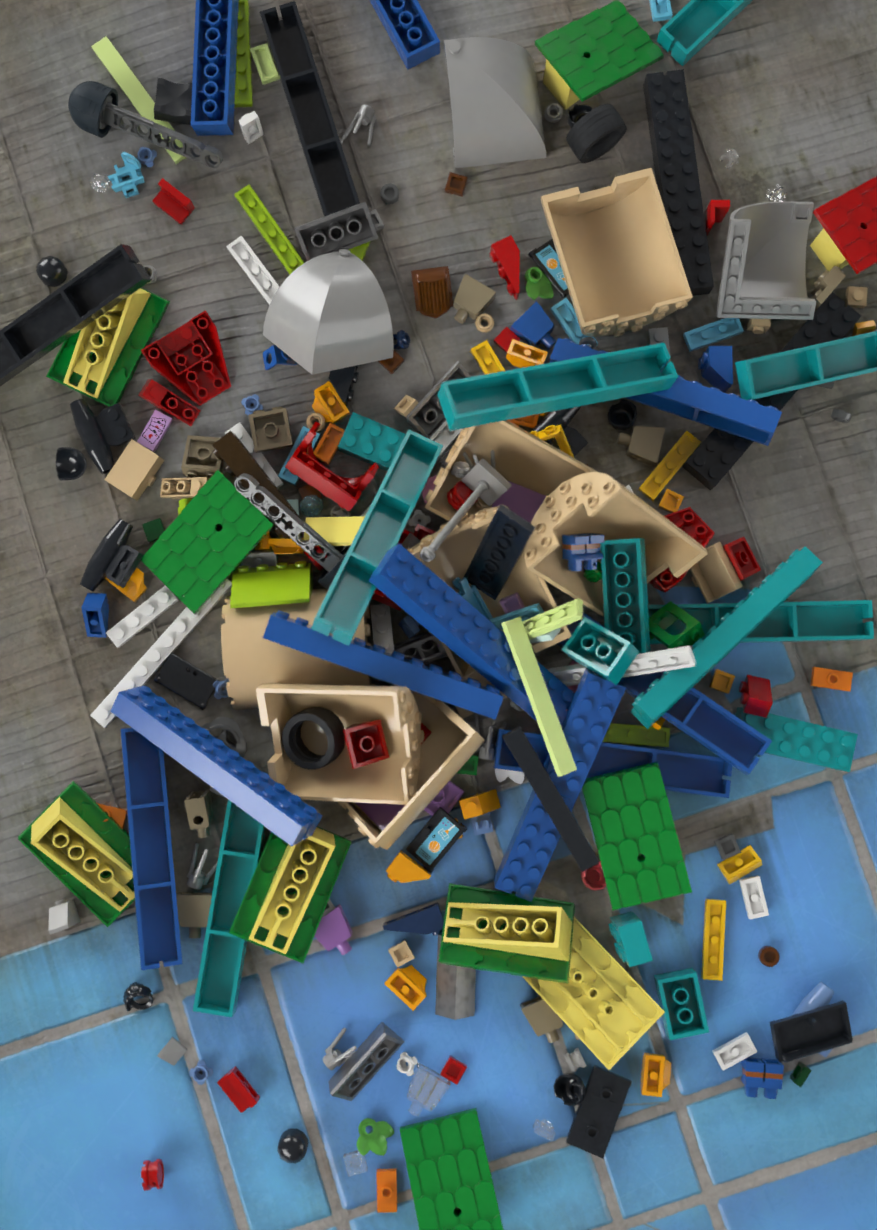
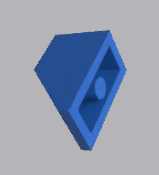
[81,593,109,638]

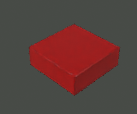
[494,326,520,354]
[440,1056,467,1085]

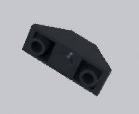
[329,364,362,406]

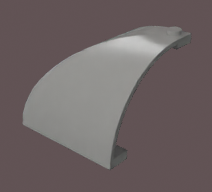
[444,37,546,168]
[716,201,816,320]
[263,249,394,375]

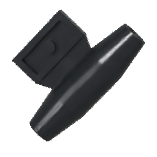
[70,399,136,474]
[529,406,588,456]
[80,519,144,592]

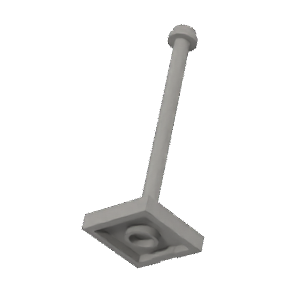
[420,458,512,562]

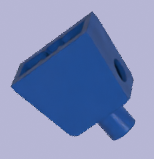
[510,301,556,350]

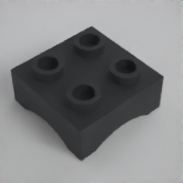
[154,78,192,125]

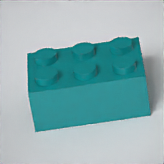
[338,412,406,471]
[562,617,639,685]
[608,911,653,967]
[654,967,709,1040]

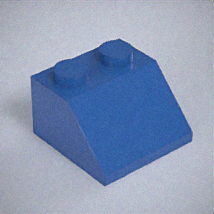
[698,346,733,393]

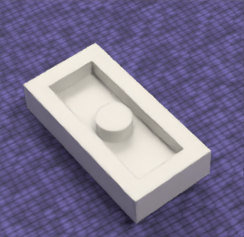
[239,111,264,144]
[739,876,769,920]
[712,1032,757,1071]

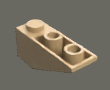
[160,477,210,499]

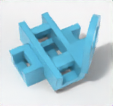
[108,152,145,198]

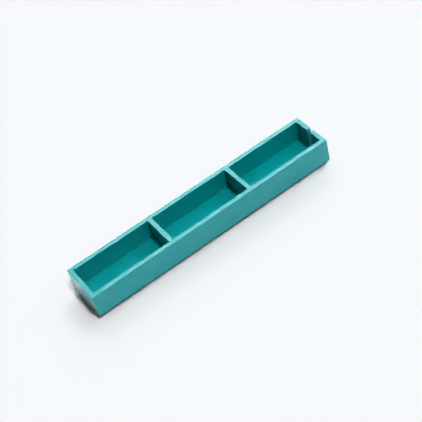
[656,0,753,67]
[735,331,877,400]
[438,343,678,431]
[311,429,444,646]
[631,546,823,729]
[648,600,874,645]
[193,799,266,1017]

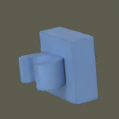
[399,615,420,639]
[471,812,494,836]

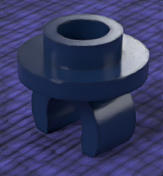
[393,330,410,350]

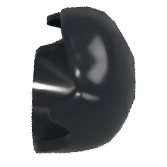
[567,104,593,128]
[36,256,68,287]
[607,399,637,430]
[554,1074,586,1106]
[277,1129,309,1163]

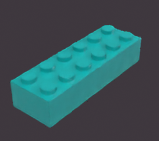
[600,538,651,654]
[736,707,858,772]

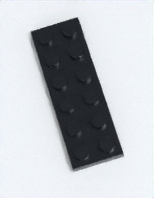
[463,504,536,600]

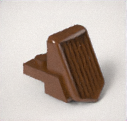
[411,266,453,319]

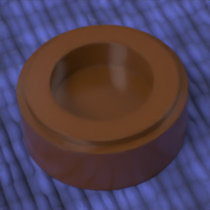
[758,946,780,967]

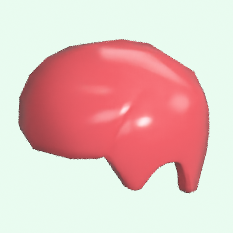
[581,860,606,891]

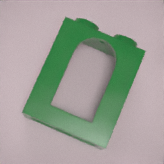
[649,601,705,649]

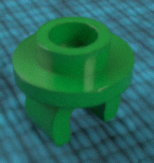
[583,561,602,582]

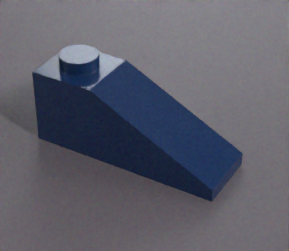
[383,902,444,935]

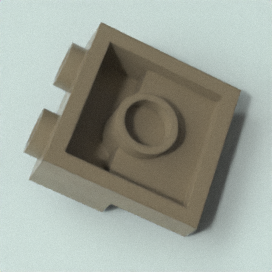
[811,266,846,311]
[249,407,293,453]
[181,435,224,478]

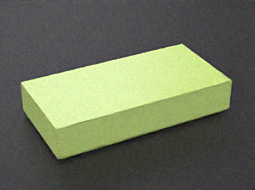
[250,43,280,85]

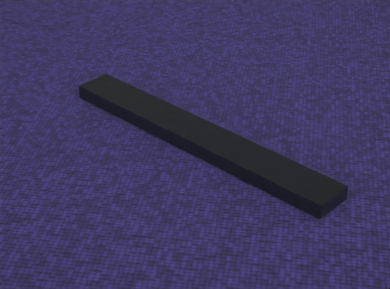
[502,726,600,872]

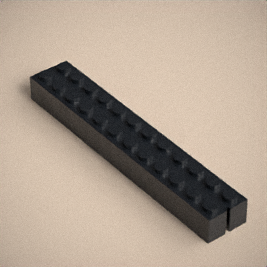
[260,1,360,216]
[643,69,714,296]
[0,244,151,386]
[682,292,861,491]

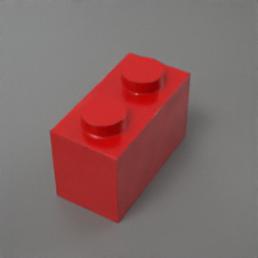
[739,674,773,718]

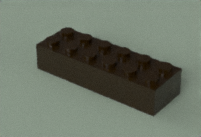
[212,431,303,539]

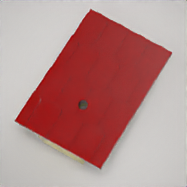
[810,177,877,274]

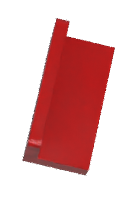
[153,178,195,224]
[704,200,730,236]
[217,1066,260,1113]

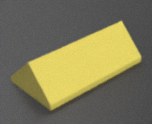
[303,516,365,546]

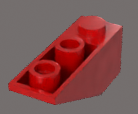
[489,235,520,300]
[138,379,201,426]

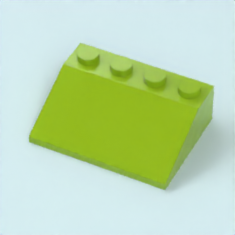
[230,561,314,608]

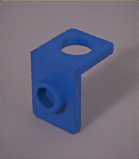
[263,345,298,370]

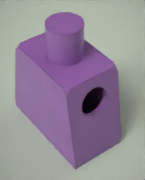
[314,904,353,956]

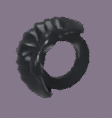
[123,982,154,1011]

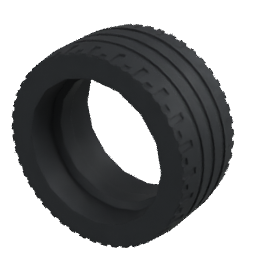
[566,103,627,163]
[282,707,346,770]

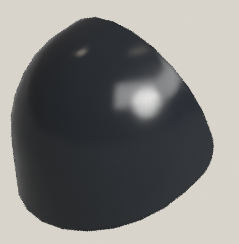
[56,447,87,481]

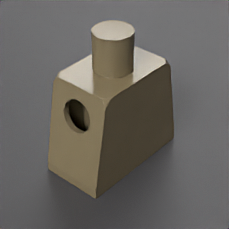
[453,274,496,324]
[617,426,665,467]
[184,789,214,838]
[176,892,212,938]
[520,996,563,1043]

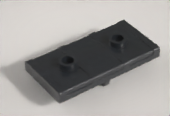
[770,1000,853,1063]
[566,1065,632,1159]

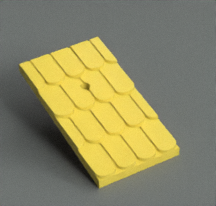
[522,917,665,1070]

